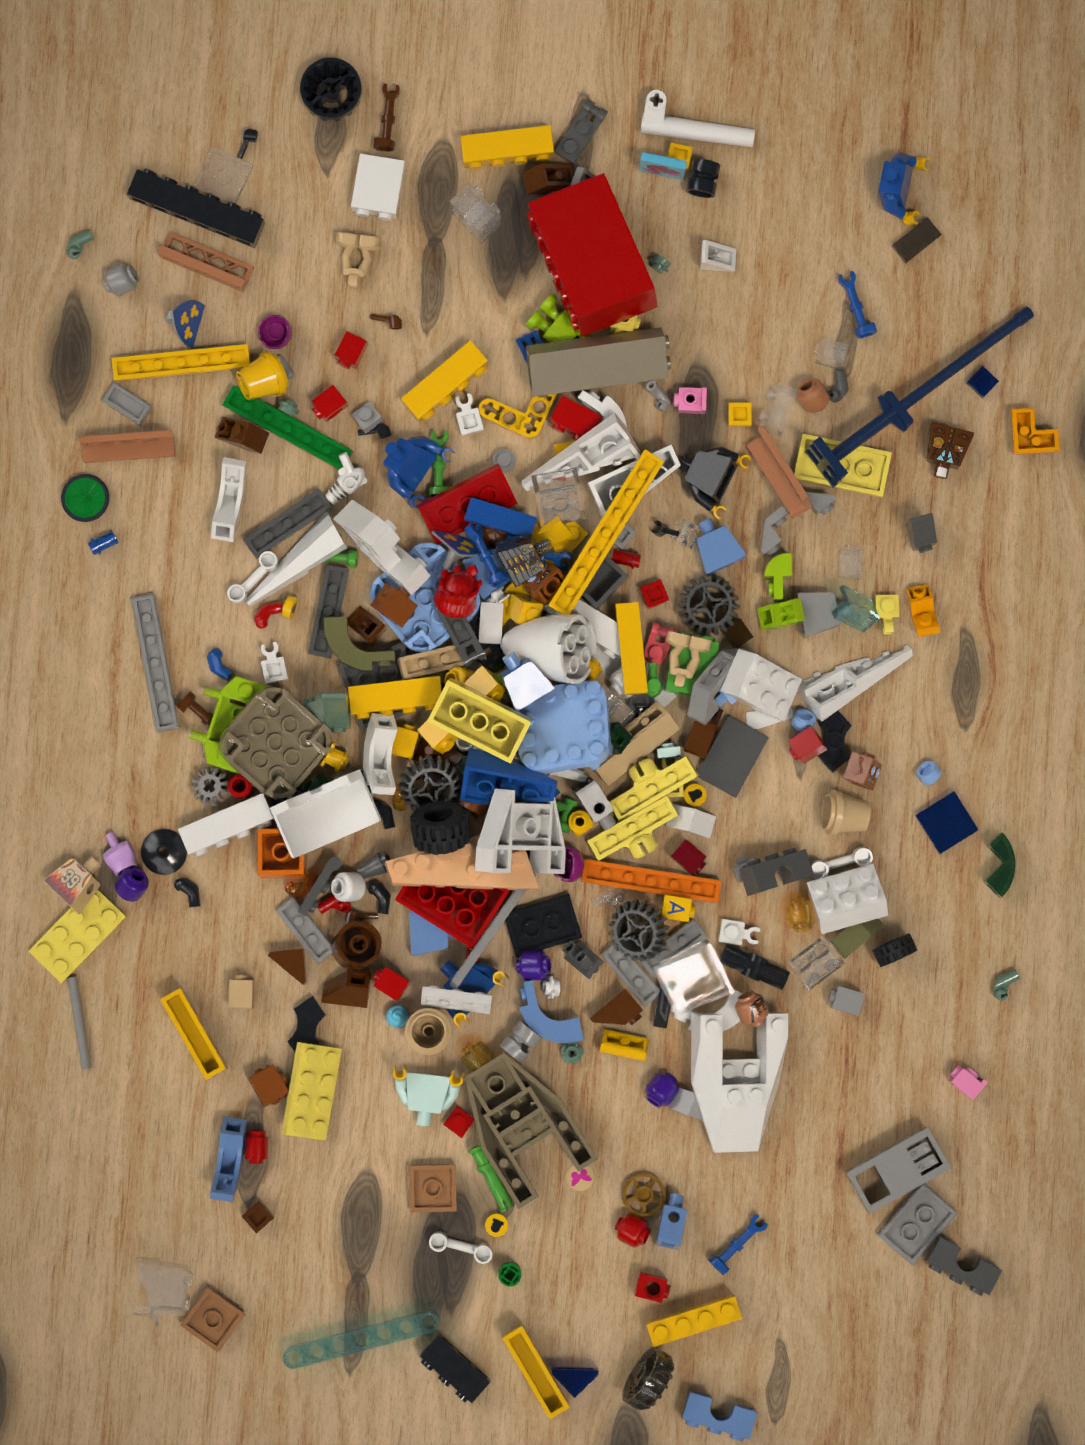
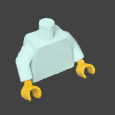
[393,1064,465,1126]

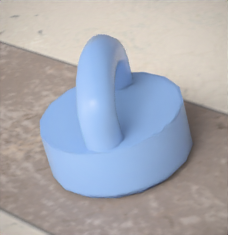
[791,709,816,732]
[916,761,942,785]

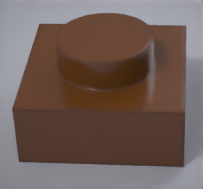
[242,1200,274,1234]

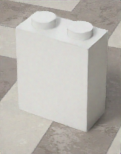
[351,154,406,221]

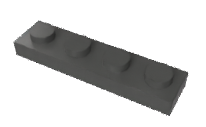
[243,489,332,559]
[308,564,349,659]

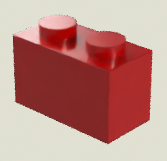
[549,395,603,441]
[372,967,411,1001]

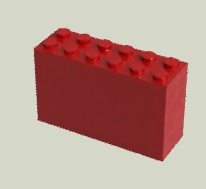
[526,173,658,337]

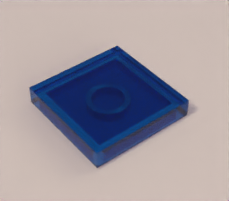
[915,791,979,854]

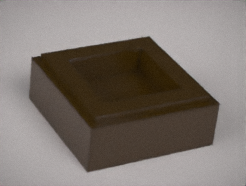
[721,618,753,649]

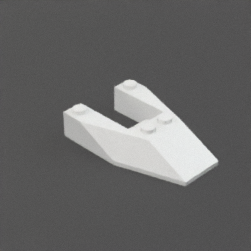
[691,1012,788,1153]

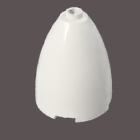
[500,614,596,684]

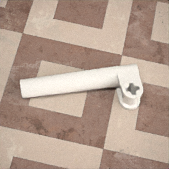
[640,90,755,147]

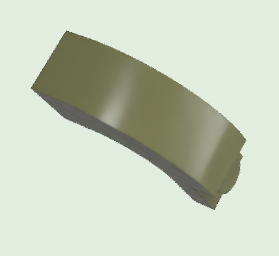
[324,616,396,672]

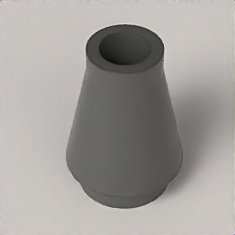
[357,851,390,879]

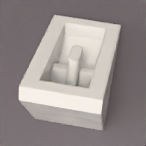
[700,240,736,272]
[666,804,716,839]

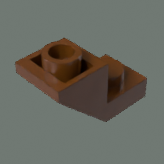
[684,709,724,759]

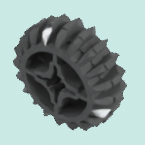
[678,575,740,637]
[399,755,461,811]
[609,899,670,962]

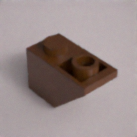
[214,417,269,454]
[321,970,371,1008]

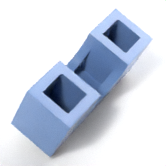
[681,1389,758,1442]

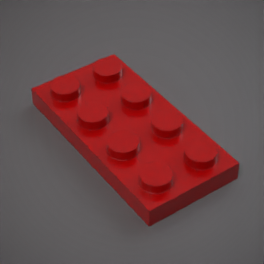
[417,463,518,545]

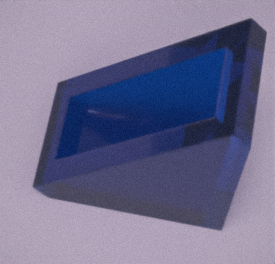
[552,1367,599,1398]

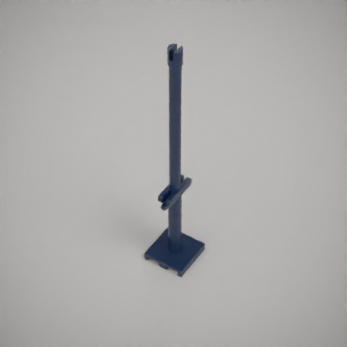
[805,306,1034,488]

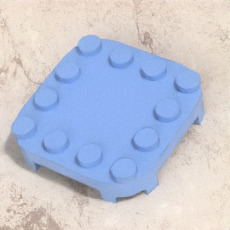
[370,543,481,653]
[518,681,613,776]

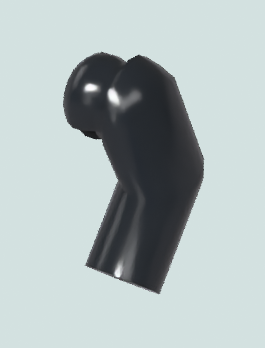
[174,877,201,908]
[368,882,391,914]

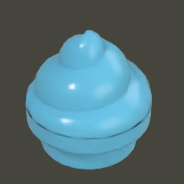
[386,1005,409,1028]

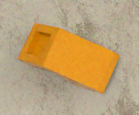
[906,584,940,637]

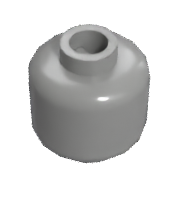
[103,263,139,297]

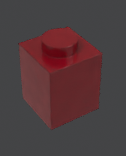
[670,839,707,875]

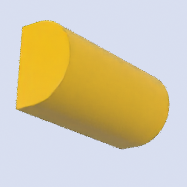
[599,1029,649,1062]

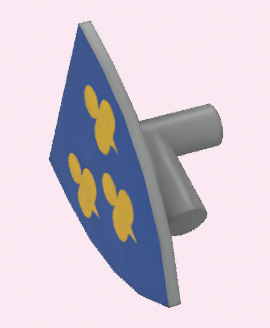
[166,300,205,349]
[432,531,480,569]

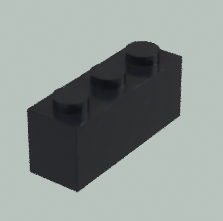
[420,1333,491,1403]

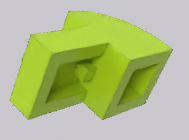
[763,553,792,602]
[757,598,805,631]

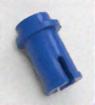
[88,530,118,555]

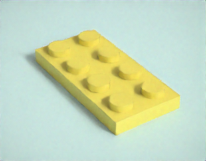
[794,434,892,498]
[29,889,127,983]
[281,1042,342,1141]

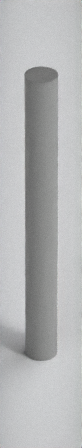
[67,977,91,1069]

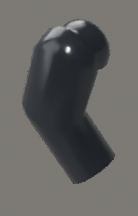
[374,800,395,830]

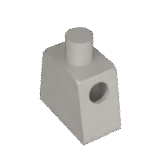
[796,592,851,638]
[571,777,616,830]

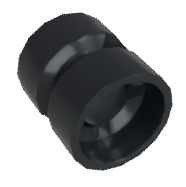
[686,159,721,198]

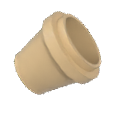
[821,789,871,836]
[405,1008,452,1055]

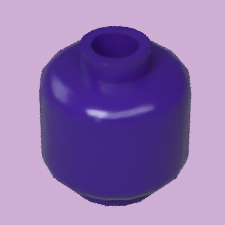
[115,867,149,902]
[516,950,551,981]
[645,1072,679,1108]

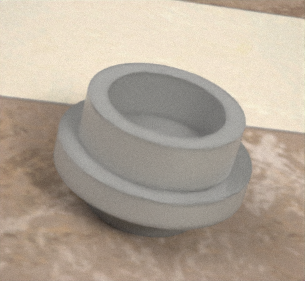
[493,449,516,472]

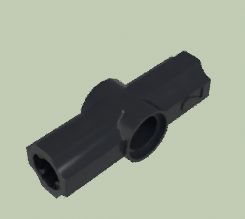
[719,944,790,990]

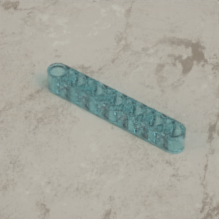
[283,1310,440,1369]

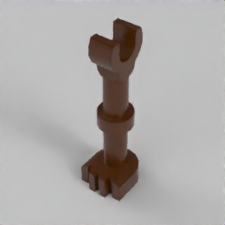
[374,84,400,152]
[177,691,213,725]

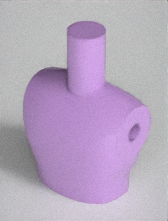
[103,832,137,876]

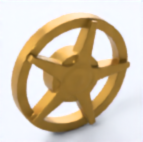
[622,1173,666,1217]

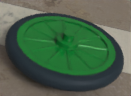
[61,474,109,522]

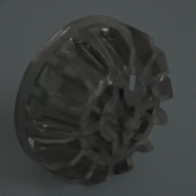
[622,1347,675,1410]

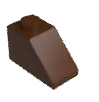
[522,164,575,194]
[589,989,643,1025]

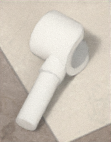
[483,586,510,604]

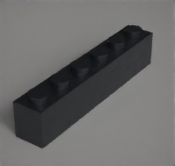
[127,169,265,248]

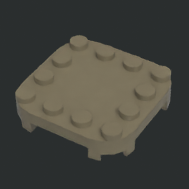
[218,687,331,799]

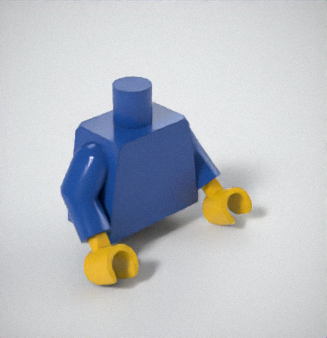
[878,153,931,225]
[440,960,509,1030]

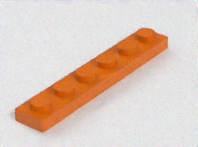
[581,859,721,904]

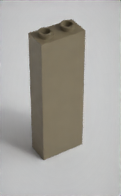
[526,327,671,397]

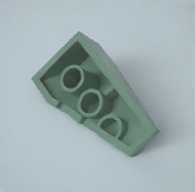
[303,693,351,733]

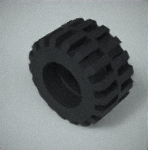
[410,801,471,855]

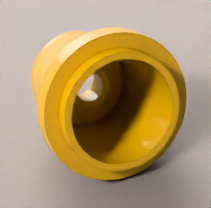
[236,351,288,400]

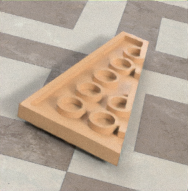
[385,835,539,891]

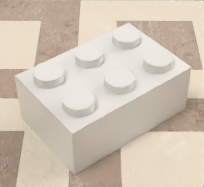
[720,649,802,721]
[807,864,888,934]

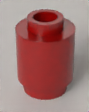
[228,775,253,799]
[245,1131,268,1164]

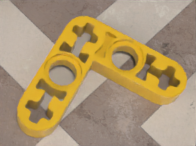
[479,393,558,439]

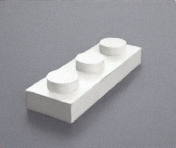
[421,986,492,1014]

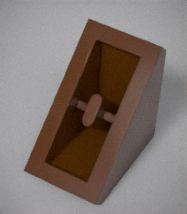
[348,606,387,646]
[267,949,307,985]

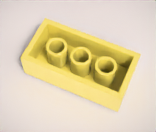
[427,677,533,764]

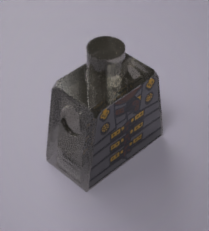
[496,533,554,588]

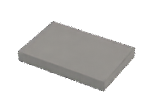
[877,1184,958,1266]

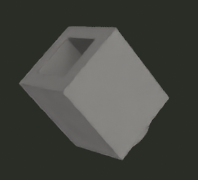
[828,986,865,1016]

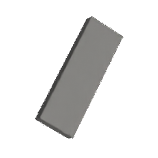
[275,896,333,965]
[641,918,708,978]
[600,943,660,1008]

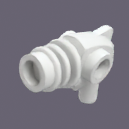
[325,452,367,505]

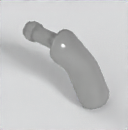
[278,355,295,379]

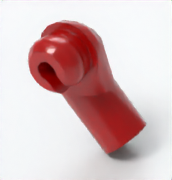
[254,601,283,629]
[317,895,351,914]

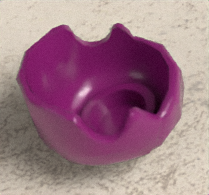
[258,315,293,349]
[554,846,584,882]

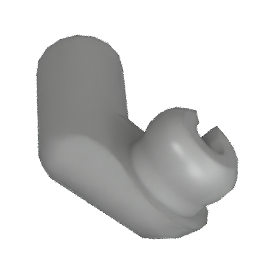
[646,380,671,412]

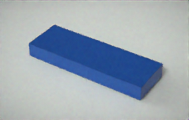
[464,497,537,540]

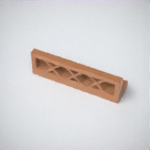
[158,232,254,293]
[746,426,812,519]
[80,430,176,463]

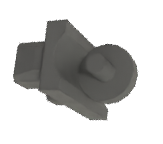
[562,940,604,979]

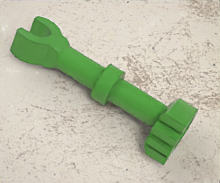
[429,430,450,497]

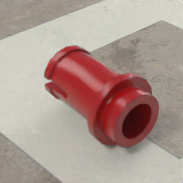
[612,549,641,569]

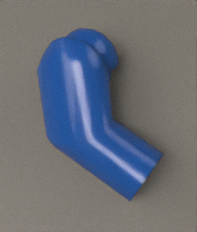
[207,648,233,681]

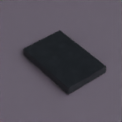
[505,894,583,958]

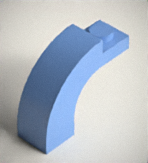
[520,980,584,1043]
[210,1117,247,1202]

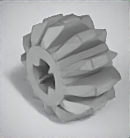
[191,767,229,806]

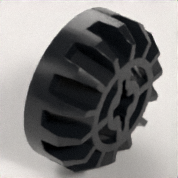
[300,57,362,121]

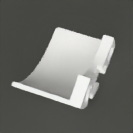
[270,769,381,858]

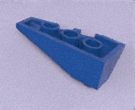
[460,748,557,805]

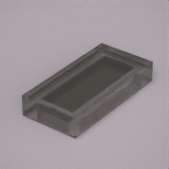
[892,217,942,264]

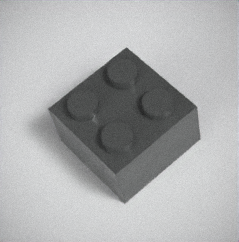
[564,556,628,610]

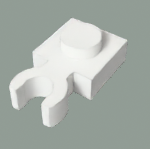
[455,393,484,436]
[261,642,289,684]
[718,919,760,945]

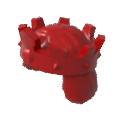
[433,565,482,618]

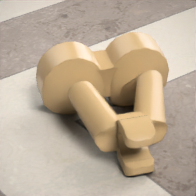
[336,232,381,288]
[666,631,712,687]

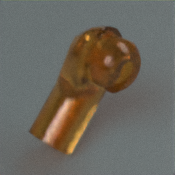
[285,872,318,897]

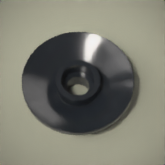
[141,829,187,875]

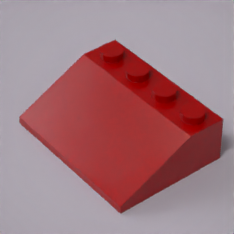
[395,885,510,949]

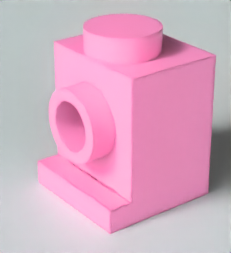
[674,387,707,414]
[949,1065,988,1100]

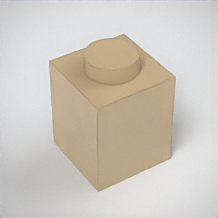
[229,975,254,1008]

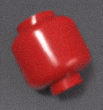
[615,1213,651,1248]

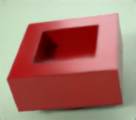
[640,579,670,610]
[443,1106,475,1138]

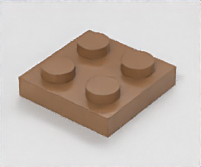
[409,1164,457,1212]
[180,1287,246,1352]

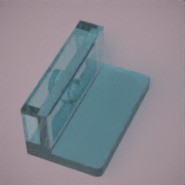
[832,585,880,633]

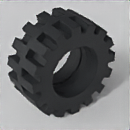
[872,933,917,967]

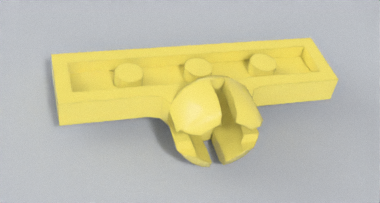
[609,756,699,822]
[587,795,678,861]

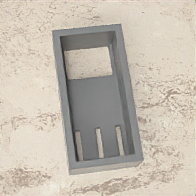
[845,1126,951,1214]

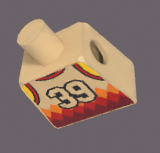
[43,856,101,914]

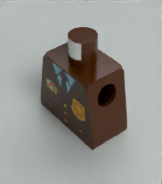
[927,422,974,479]

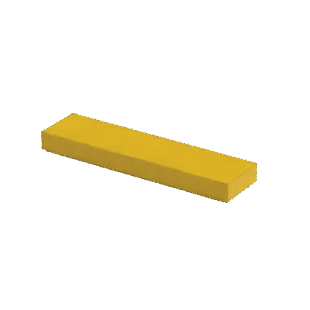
[615,602,648,696]

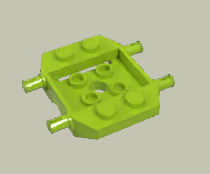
[189,676,268,774]

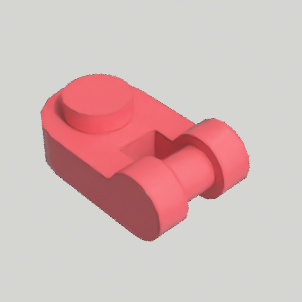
[644,622,676,665]

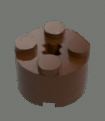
[332,921,382,971]

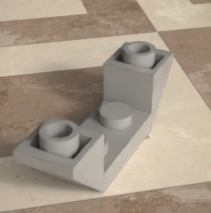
[760,492,836,557]
[687,647,758,725]

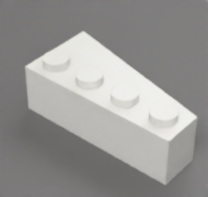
[586,445,681,518]

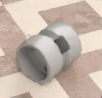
[499,1020,542,1064]

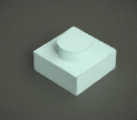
[656,743,681,760]

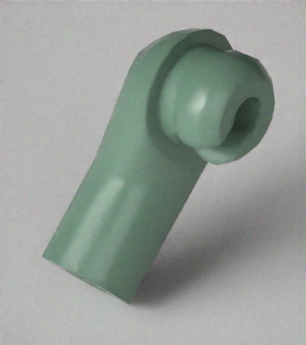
[66,230,94,259]
[992,969,1020,1001]

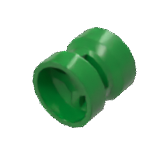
[498,1262,522,1287]

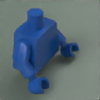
[383,436,455,508]

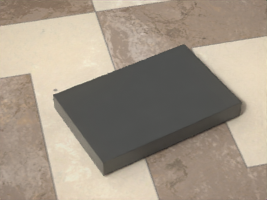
[697,716,769,798]

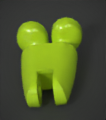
[525,293,590,342]

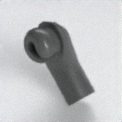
[828,370,849,403]

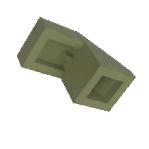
[830,919,884,959]

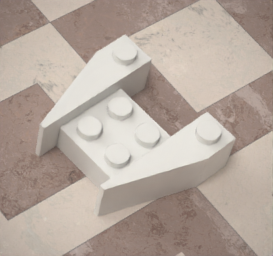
[333,500,430,596]
[475,789,566,874]

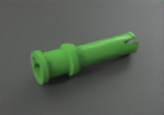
[468,1144,514,1212]

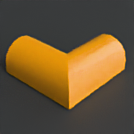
[1011,408,1060,455]

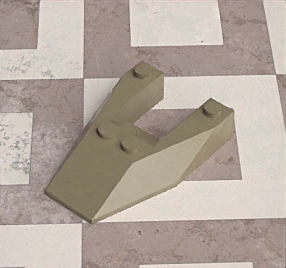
[465,1053,598,1209]

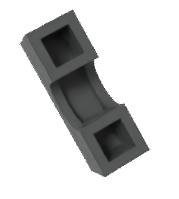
[739,847,814,896]
[925,1236,1002,1296]

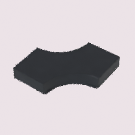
[817,710,852,773]
[287,996,326,1052]

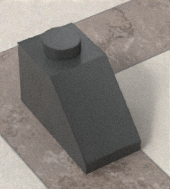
[905,513,937,553]

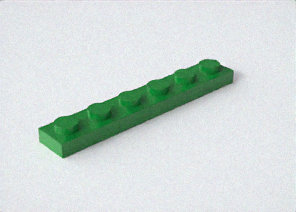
[222,385,353,470]

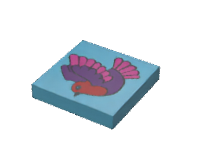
[639,152,687,180]

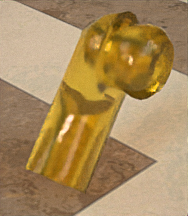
[392,783,414,812]

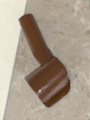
[370,314,402,330]
[345,911,378,923]

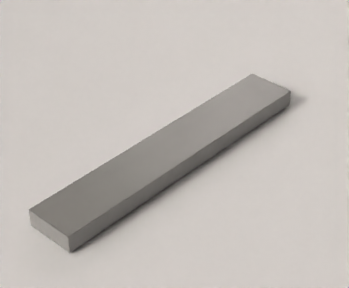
[131,594,180,733]
[449,872,537,989]

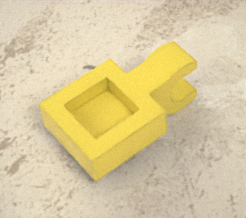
[875,595,899,635]

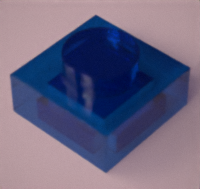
[966,366,999,399]

